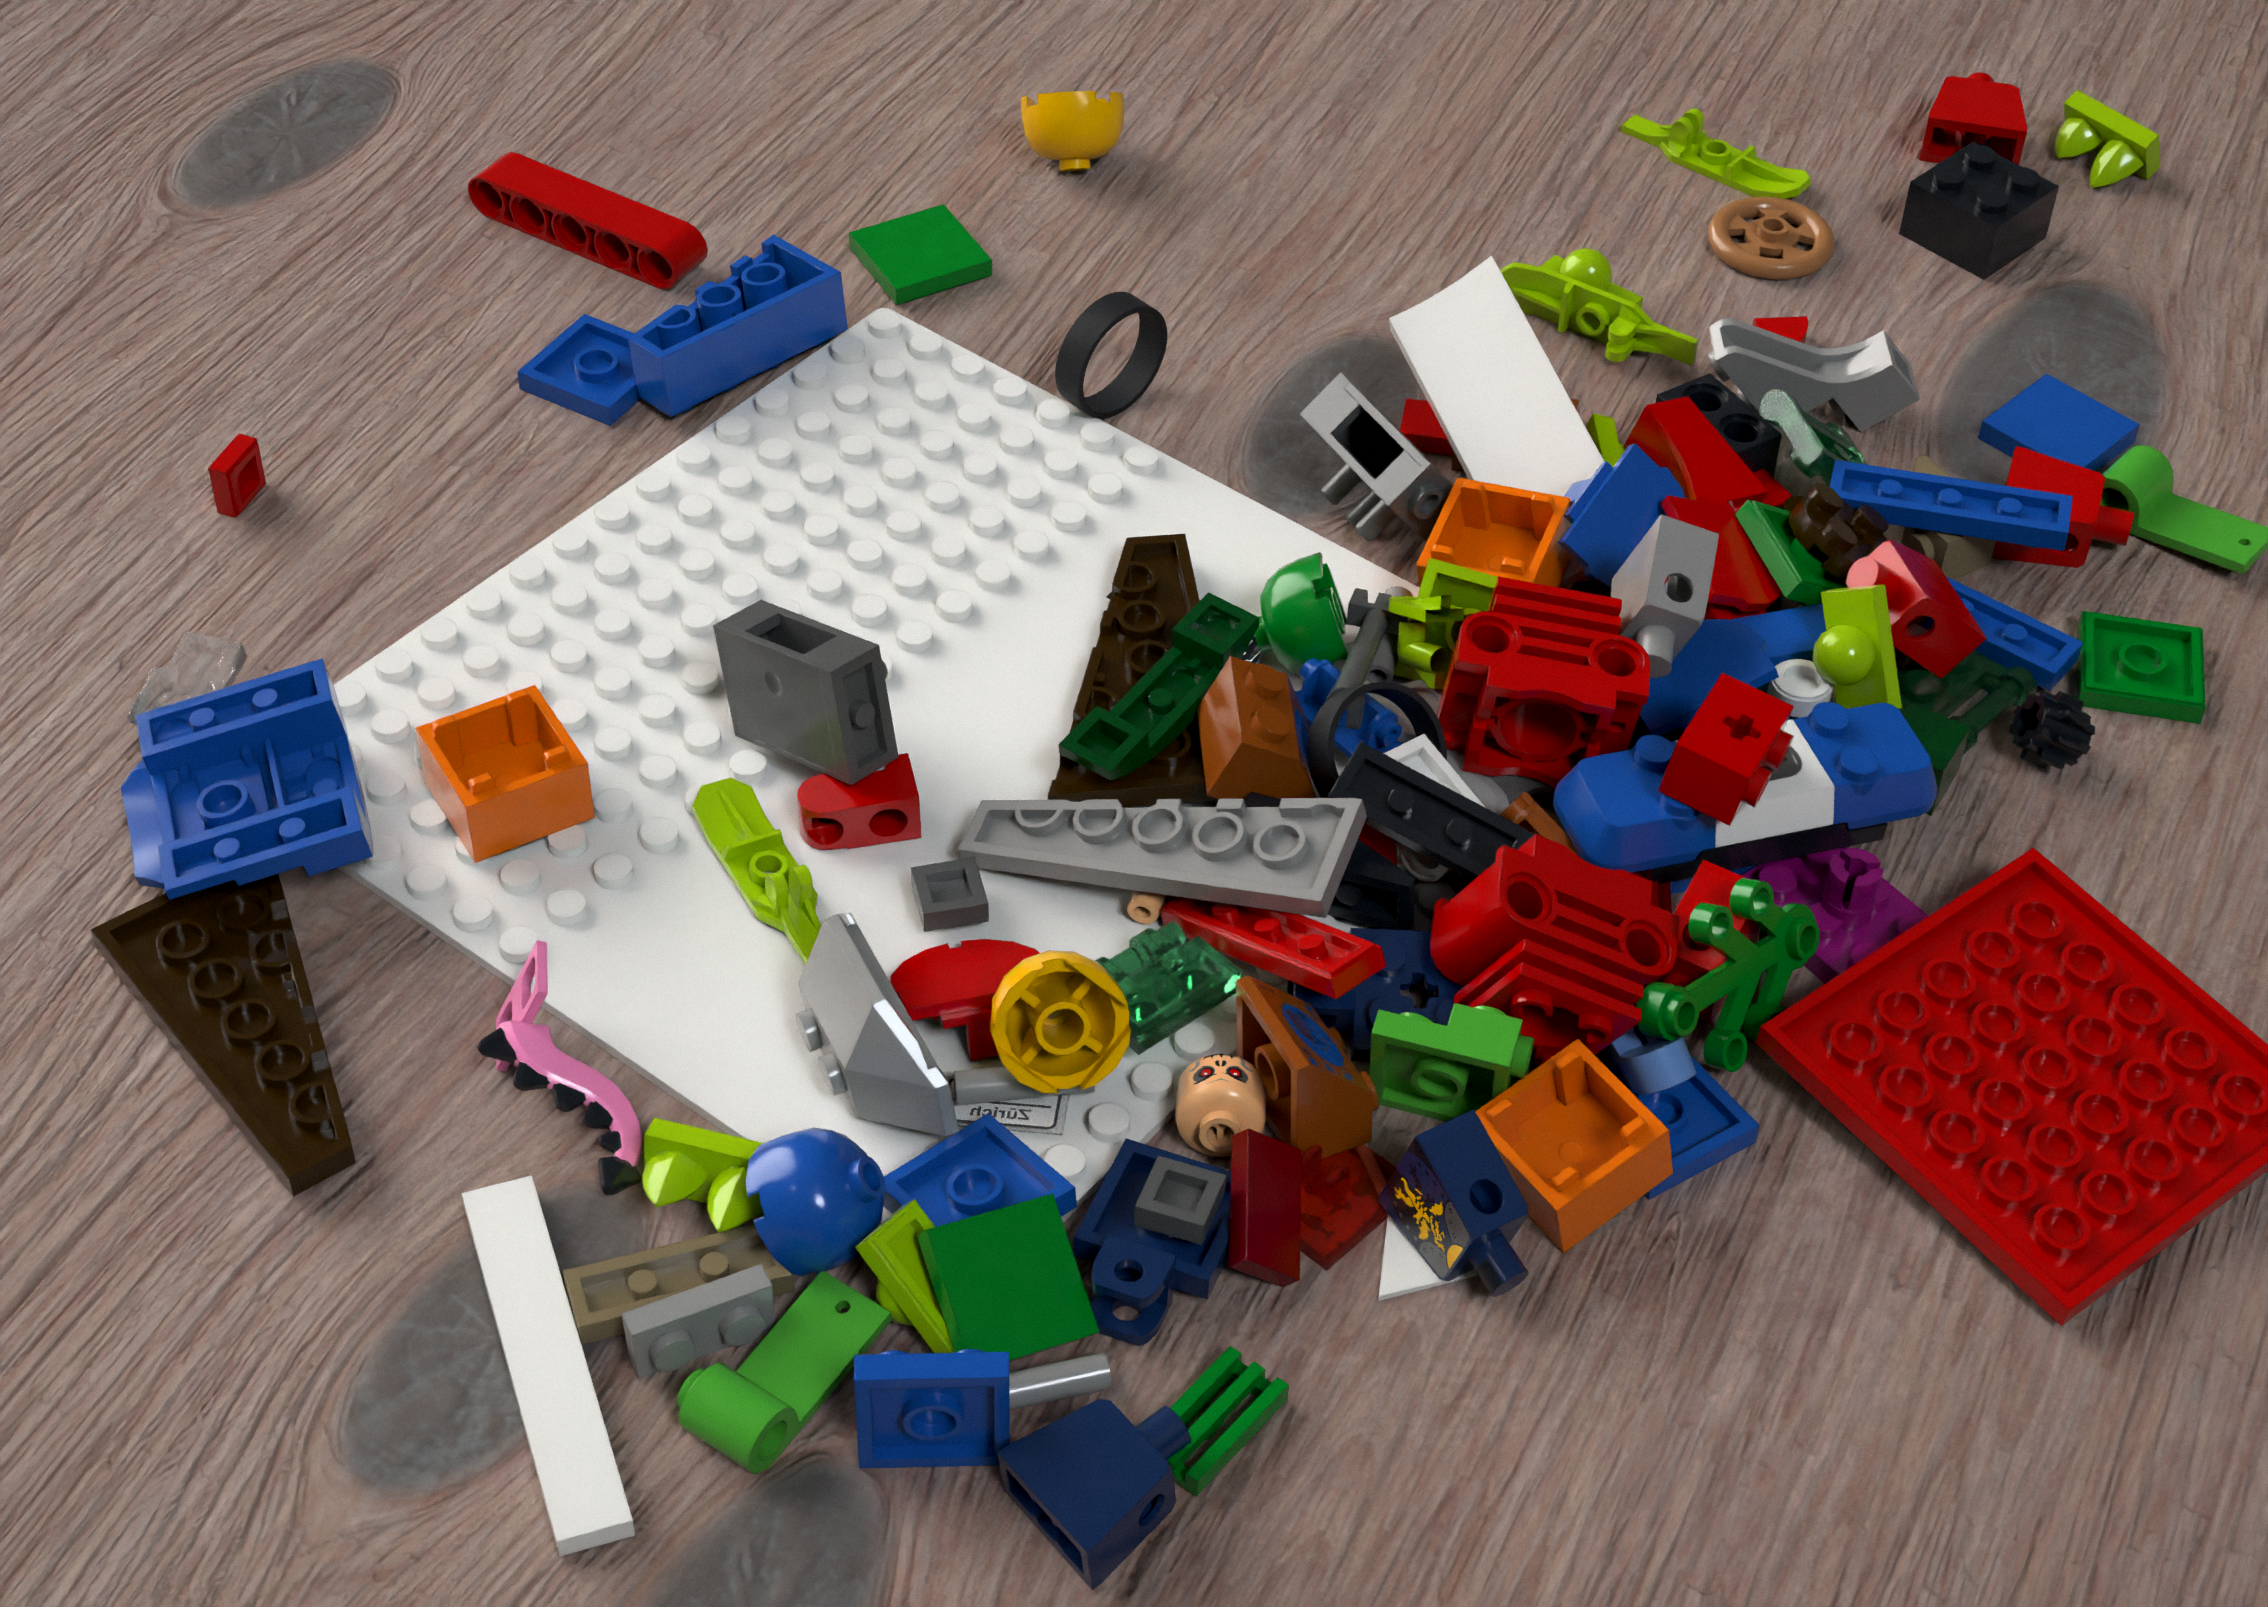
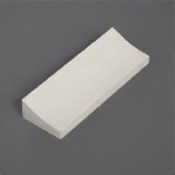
[1389,256,1604,589]

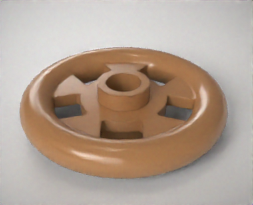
[1708,196,1834,280]

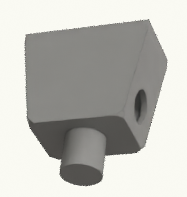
[1611,514,1719,678]

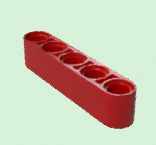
[468,152,708,290]

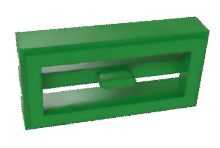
[1167,1346,1289,1497]

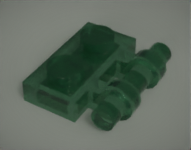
[1094,922,1242,1055]

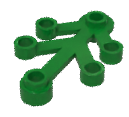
[1637,878,1820,1072]

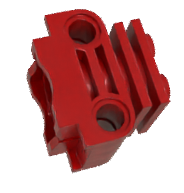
[1436,576,1650,788]
[1430,834,1680,1067]

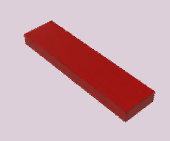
[1159,897,1386,999]

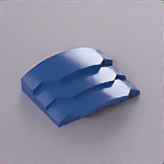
[121,658,374,900]

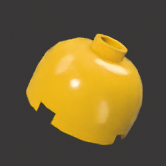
[1021,91,1124,171]
[990,950,1131,1094]

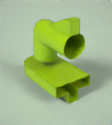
[1388,595,1464,689]

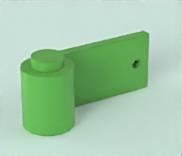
[2100,445,2268,574]
[677,1271,892,1474]

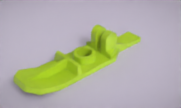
[1621,108,1811,199]
[1500,262,1699,366]
[692,777,821,965]

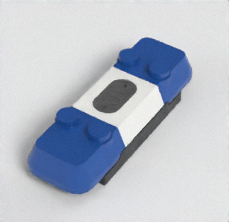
[1553,702,1938,884]

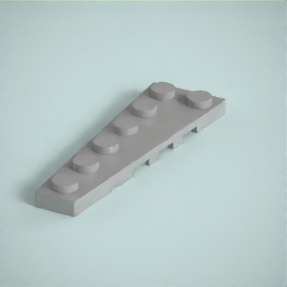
[957,798,1367,918]

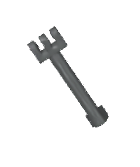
[1325,588,1411,730]

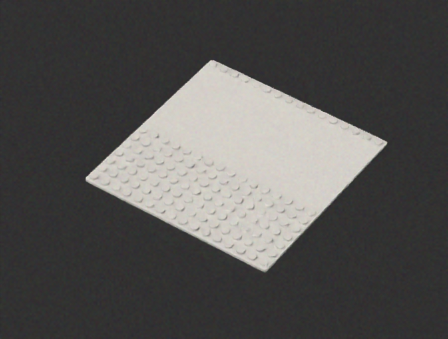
[334,308,1420,1224]

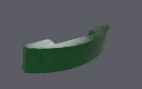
[1058,592,1259,781]

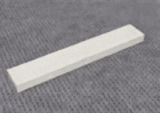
[462,1175,635,1557]

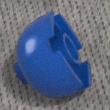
[745,1127,885,1276]

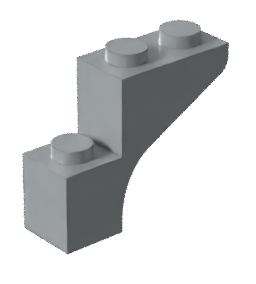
[1708,318,1920,432]

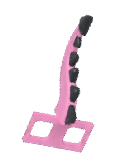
[477,940,643,1195]

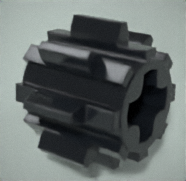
[2009,690,2095,769]

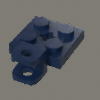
[1287,928,1464,1062]
[1073,1138,1231,1346]

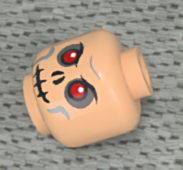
[1175,1053,1266,1157]

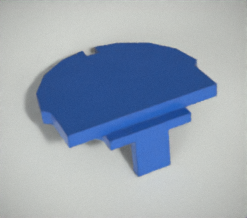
[1558,443,1685,591]
[1639,619,1779,736]

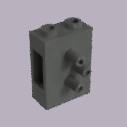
[1300,372,1453,542]
[713,600,899,785]

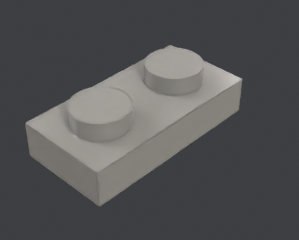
[622,1264,776,1379]

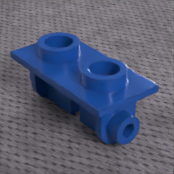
[1295,658,1404,759]

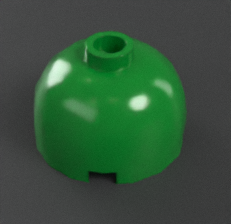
[1255,552,1353,676]

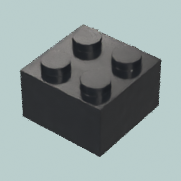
[1899,142,2059,280]

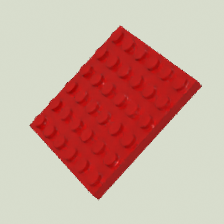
[1755,847,2268,1326]

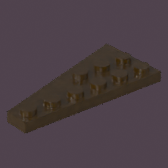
[1048,533,1218,808]
[91,874,356,1197]

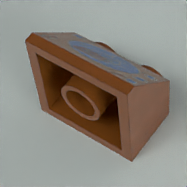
[1197,656,1322,802]
[1236,975,1378,1166]

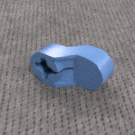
[1605,1005,1697,1095]

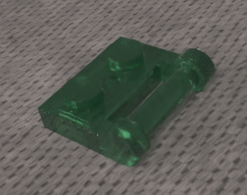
[1759,388,1868,487]
[1898,650,2037,755]

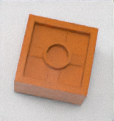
[1416,477,1572,587]
[415,685,595,863]
[1475,1039,1673,1253]

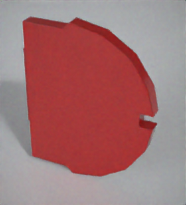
[1661,495,1782,612]
[890,939,1040,1061]

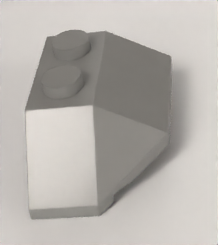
[795,913,959,1137]

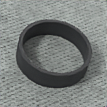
[1055,292,1167,419]
[1307,681,1447,798]

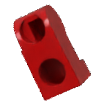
[797,753,922,850]

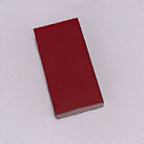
[1229,1128,1301,1287]

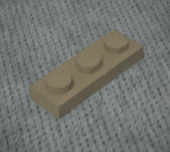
[563,1224,795,1345]

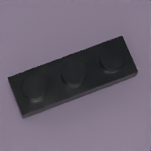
[1328,741,1535,881]

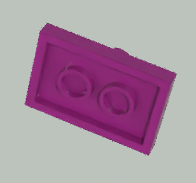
[1741,847,1929,984]

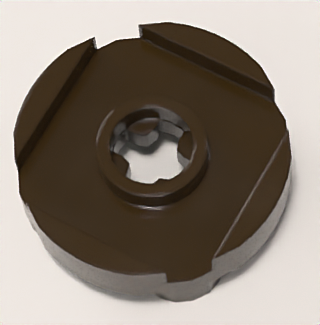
[1788,482,1888,583]

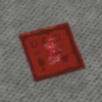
[1277,1138,1396,1271]

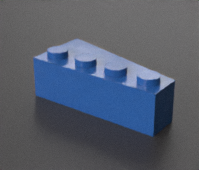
[628,234,848,417]

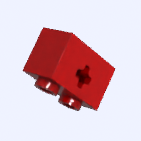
[1658,673,1794,826]

